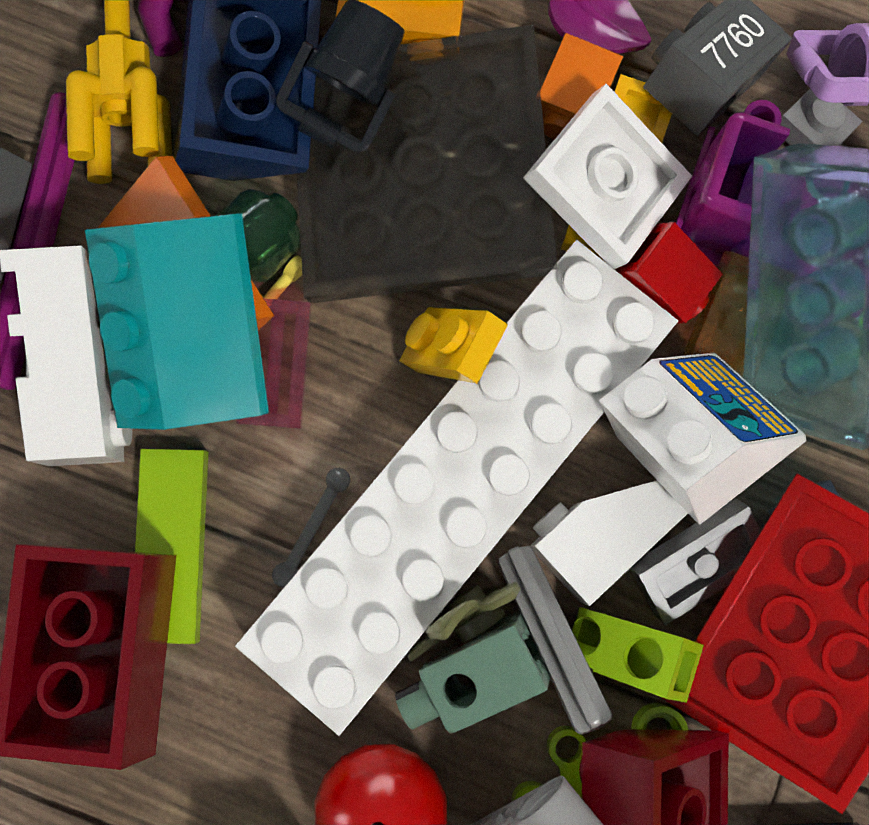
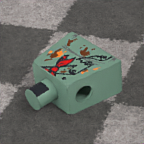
[395,610,550,734]

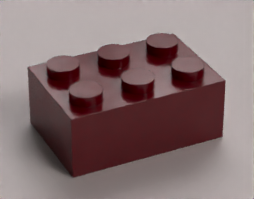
[0,544,177,770]

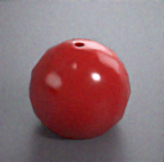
[314,744,447,825]

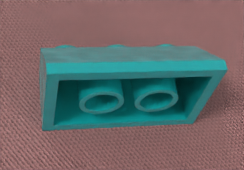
[85,213,269,430]

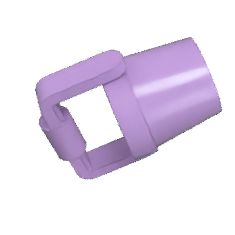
[786,23,869,106]

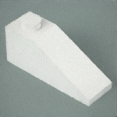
[529,480,688,606]

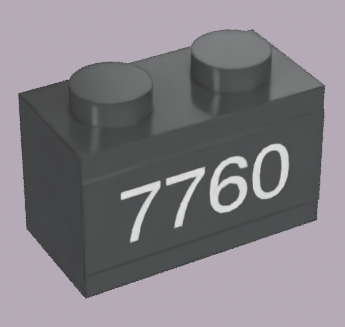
[643,0,793,137]

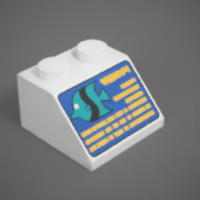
[599,353,806,525]

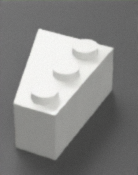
[0,246,133,466]

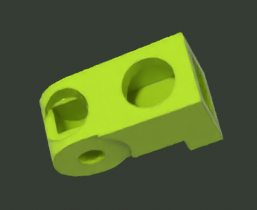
[572,607,704,703]

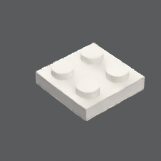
[523,84,692,269]

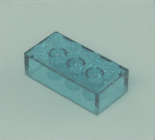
[743,143,869,451]

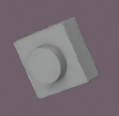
[781,89,863,168]

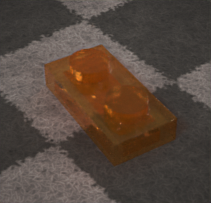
[682,250,791,381]

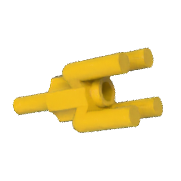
[66,0,172,184]

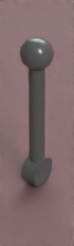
[272,467,350,588]

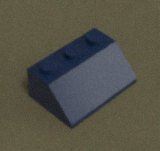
[174,0,321,181]

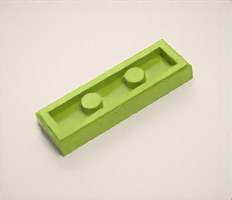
[135,449,209,644]

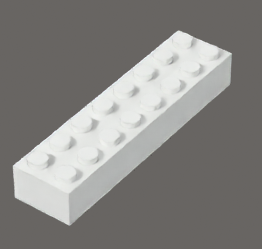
[235,240,678,736]

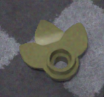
[408,582,521,661]

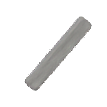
[498,546,612,735]

